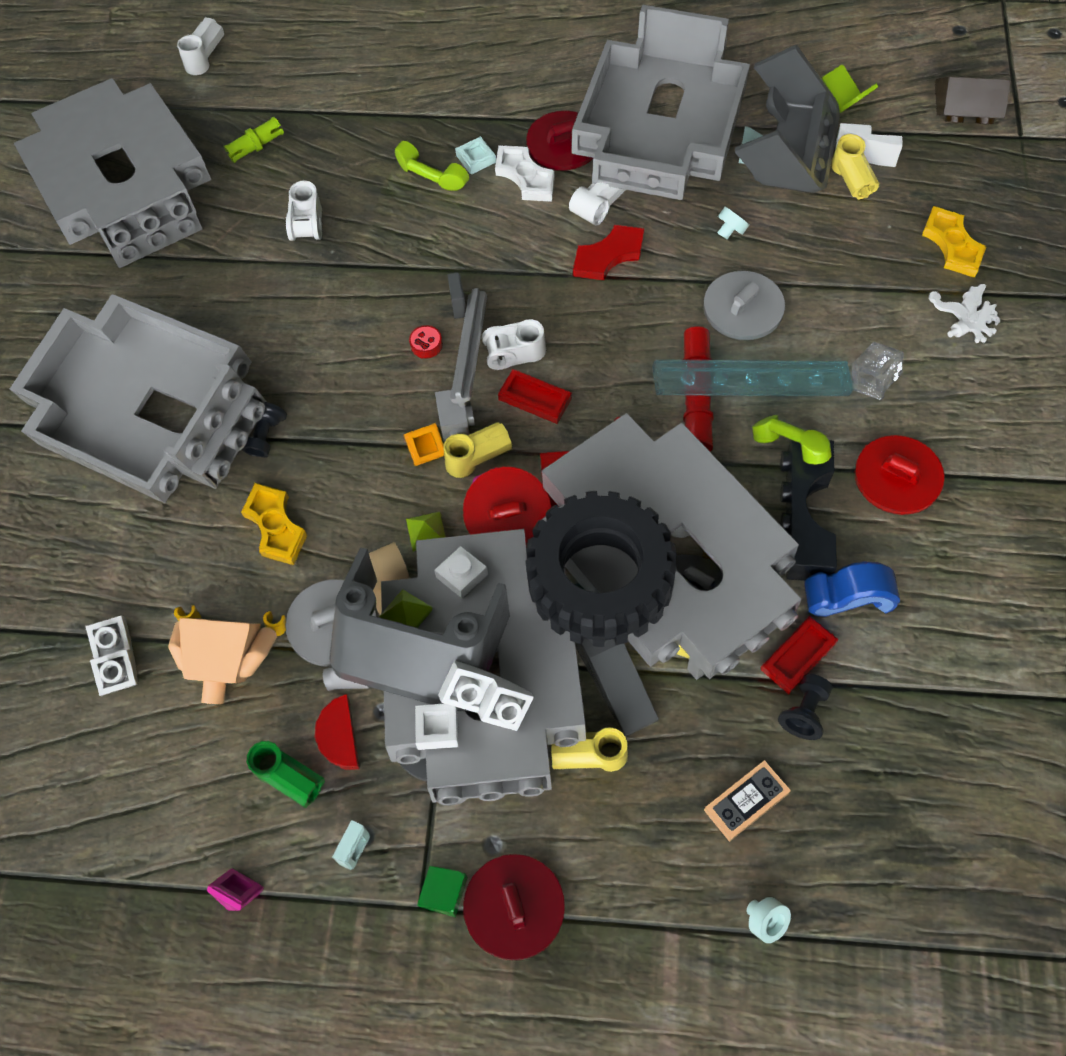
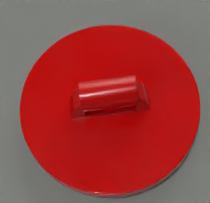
[855,435,944,515]
[463,467,551,548]

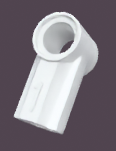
[177,17,224,75]
[569,183,625,226]

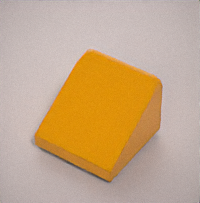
[403,423,444,466]

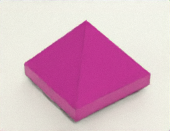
[207,868,264,911]

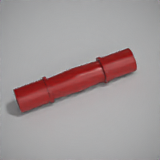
[682,326,714,452]

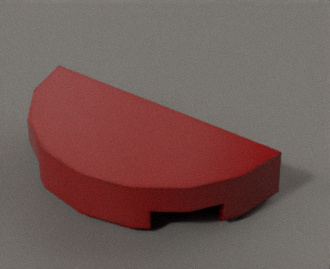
[314,694,360,770]

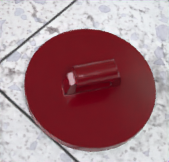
[526,111,593,171]
[463,854,565,961]

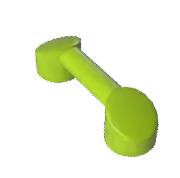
[395,141,469,191]
[752,415,832,464]

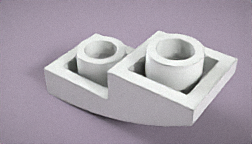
[835,123,903,167]
[85,616,138,696]
[438,660,534,731]

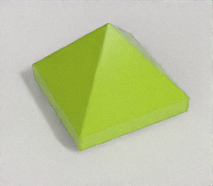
[406,512,446,552]
[379,589,433,628]

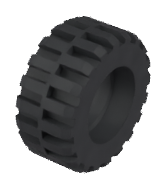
[525,491,677,647]

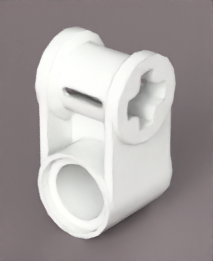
[286,180,322,241]
[481,319,546,370]

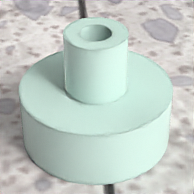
[717,206,750,239]
[747,897,791,943]

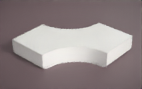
[495,145,555,202]

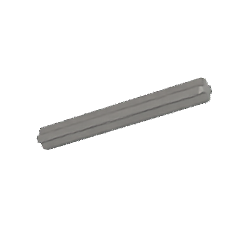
[451,288,487,407]

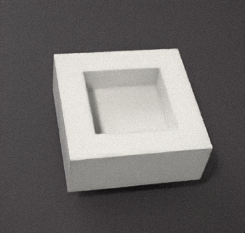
[434,546,488,598]
[415,704,458,750]

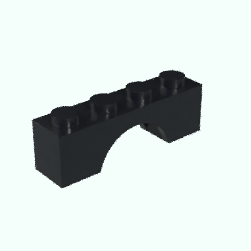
[780,440,837,581]

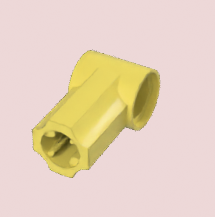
[831,134,879,200]
[444,422,512,478]
[551,727,628,772]

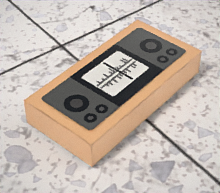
[704,760,791,842]

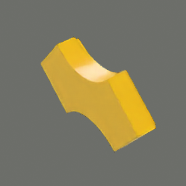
[922,206,986,278]
[241,483,307,565]

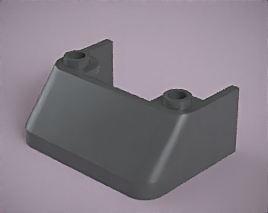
[735,44,840,193]
[329,547,510,711]

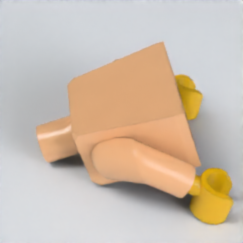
[168,605,286,704]

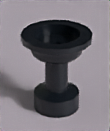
[242,402,287,458]
[778,674,832,740]

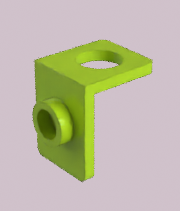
[821,65,879,113]

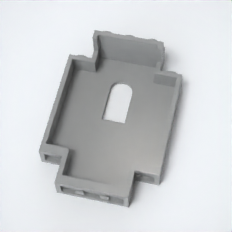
[572,5,750,200]
[14,78,211,268]
[10,294,267,503]
[541,413,801,680]
[381,529,586,806]

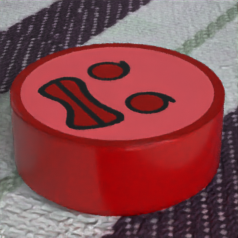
[409,325,443,359]

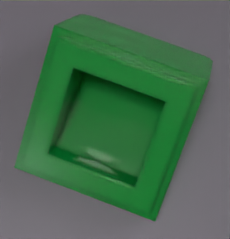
[417,866,468,918]

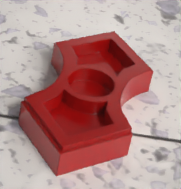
[573,225,644,281]

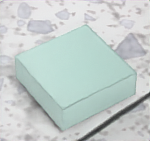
[455,136,496,175]
[332,820,370,870]

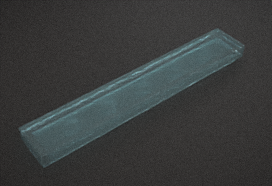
[652,359,854,396]

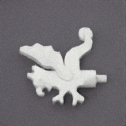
[929,284,1000,343]

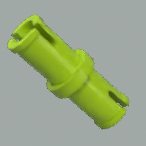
[223,117,284,163]

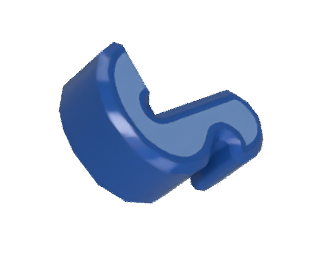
[804,561,900,617]

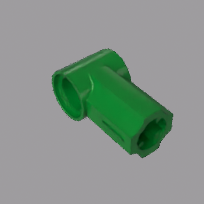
[246,741,325,808]

